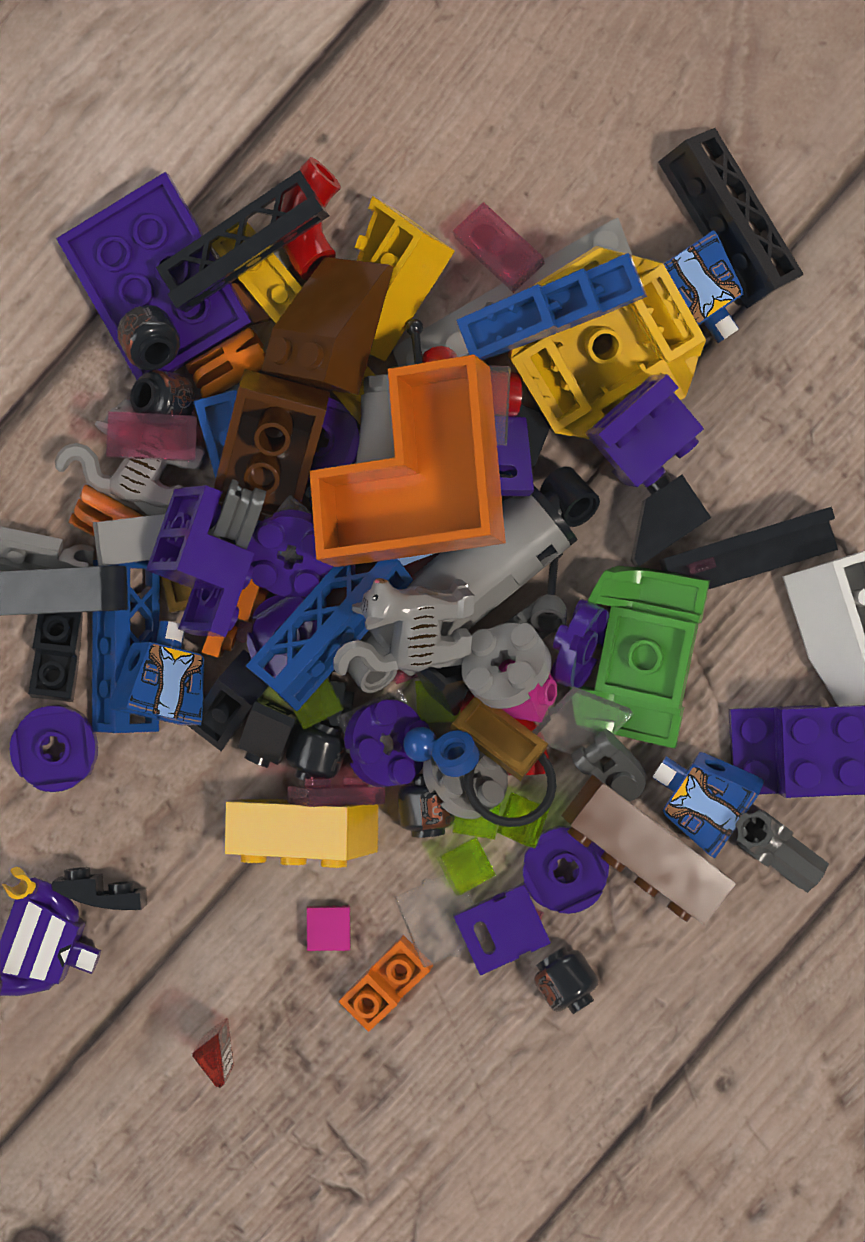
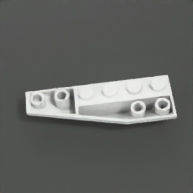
[782,550,865,706]

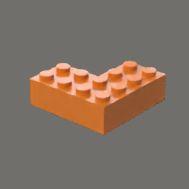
[310,354,506,567]

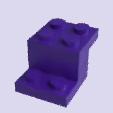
[585,374,704,487]
[146,485,254,637]
[729,705,865,798]

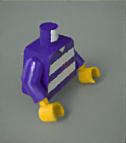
[0,867,101,996]

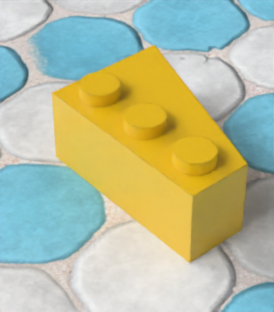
[354,196,455,361]
[225,799,379,868]

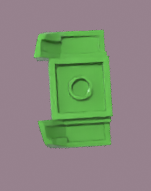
[570,566,710,749]

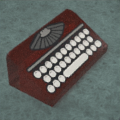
[192,1018,234,1088]

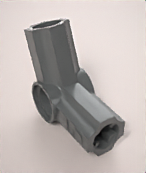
[735,810,829,893]

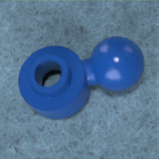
[403,727,480,777]

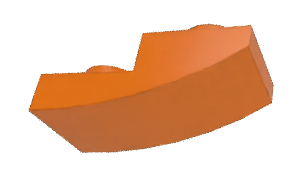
[202,579,269,658]
[338,935,434,1032]

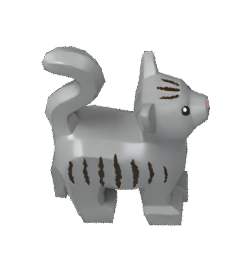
[55,399,208,515]
[333,578,475,675]

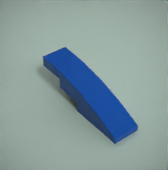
[456,253,647,360]

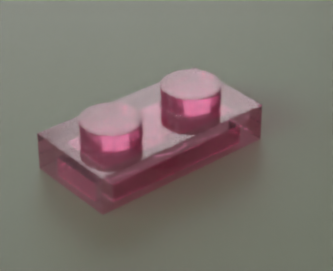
[453,202,545,293]
[106,411,197,462]
[288,776,385,807]

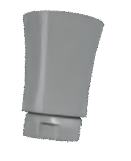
[356,374,395,464]

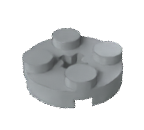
[462,623,551,709]
[423,755,508,819]

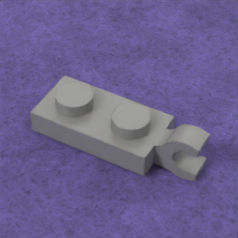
[0,526,95,571]

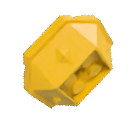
[508,246,706,439]

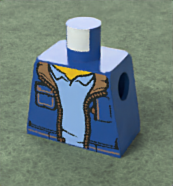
[664,230,743,343]
[108,621,204,726]
[652,752,765,859]

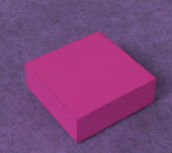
[307,905,351,951]

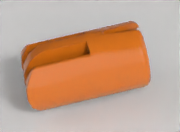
[185,328,265,399]
[68,485,144,537]

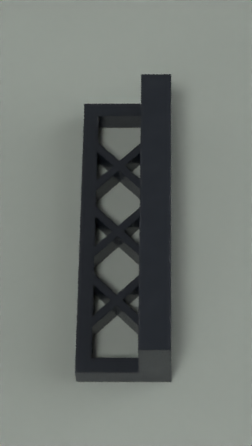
[658,128,804,309]
[156,170,330,313]
[659,506,838,590]

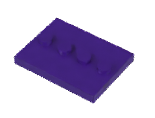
[56,172,254,380]

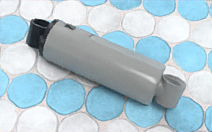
[347,466,600,693]

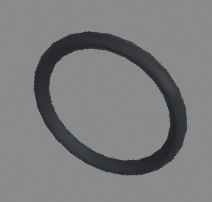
[464,751,557,827]

